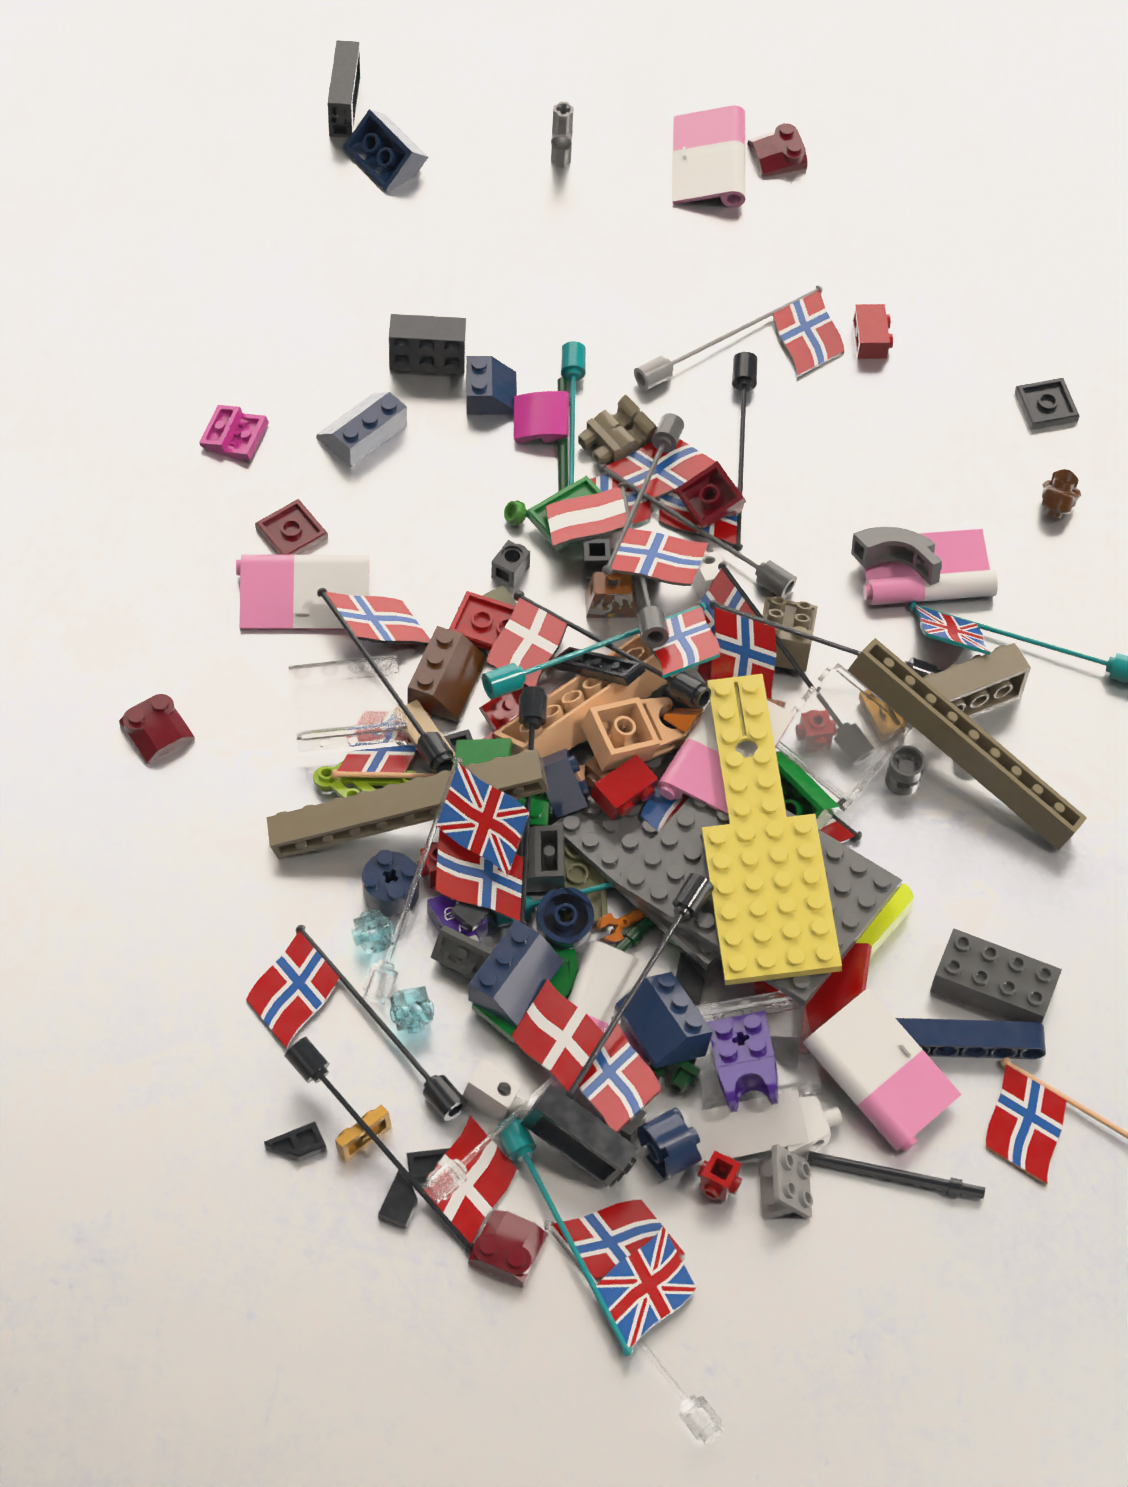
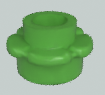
[504,500,527,526]

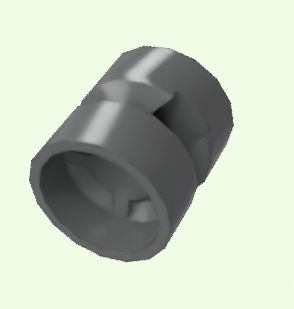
[885,745,925,795]

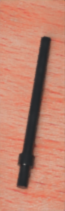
[807,1151,986,1199]

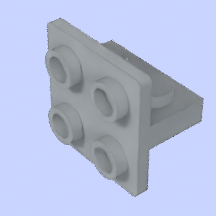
[759,1144,813,1219]

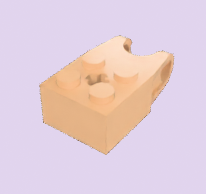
[581,697,688,772]

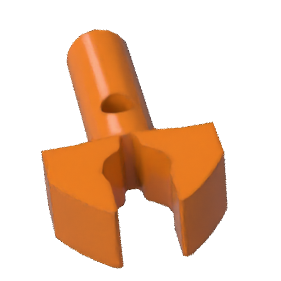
[595,909,645,944]

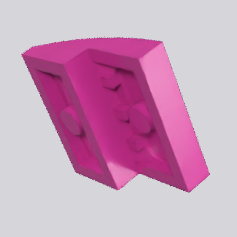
[513,391,569,444]
[199,405,269,461]

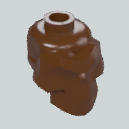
[1041,469,1082,518]

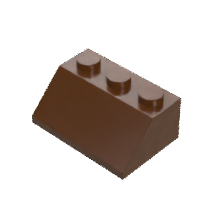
[407,626,487,722]

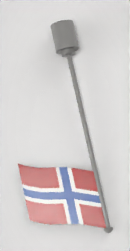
[633,285,845,391]

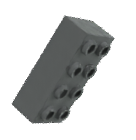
[930,928,1062,1024]

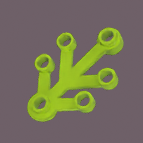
[313,761,416,798]

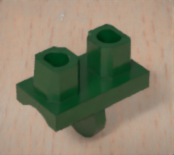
[648,1059,701,1095]

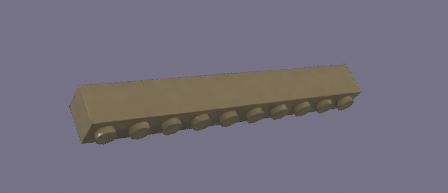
[848,638,1087,850]
[266,749,549,859]

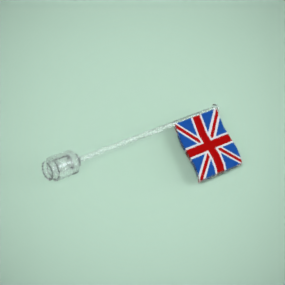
[362,757,530,1005]

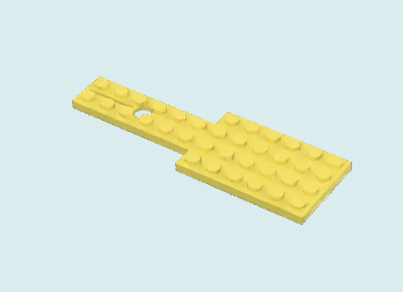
[702,674,842,985]

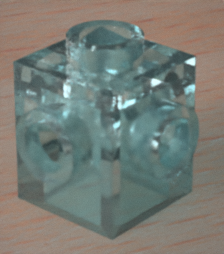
[351,910,395,954]
[390,986,434,1033]

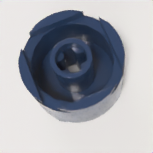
[362,849,419,917]
[536,887,594,950]
[637,1107,702,1179]

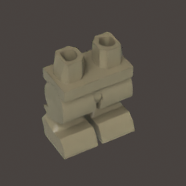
[578,394,656,465]

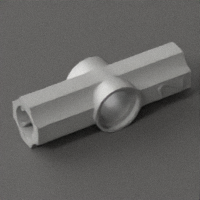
[550,101,574,168]

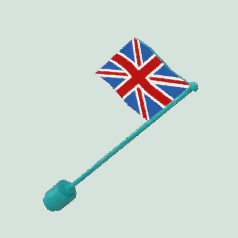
[909,602,1128,683]
[497,1116,696,1357]

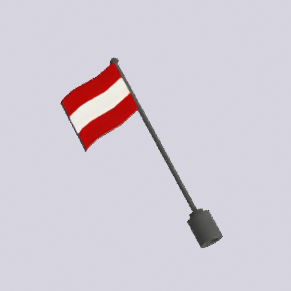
[546,482,669,648]

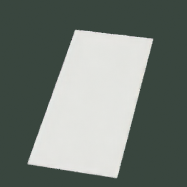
[688,1089,809,1165]

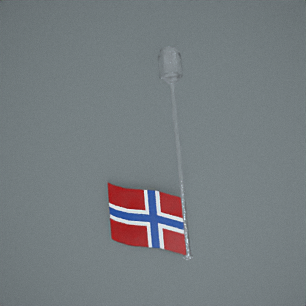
[422,1016,661,1203]
[543,1199,724,1444]

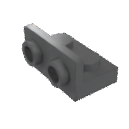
[430,925,494,980]

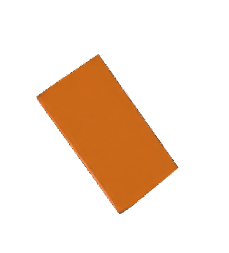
[663,708,705,733]

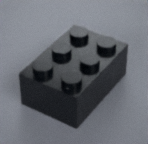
[388,313,467,374]

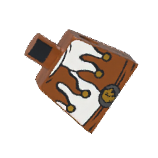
[585,572,637,618]

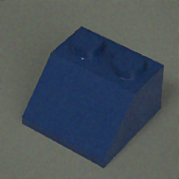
[466,356,517,415]

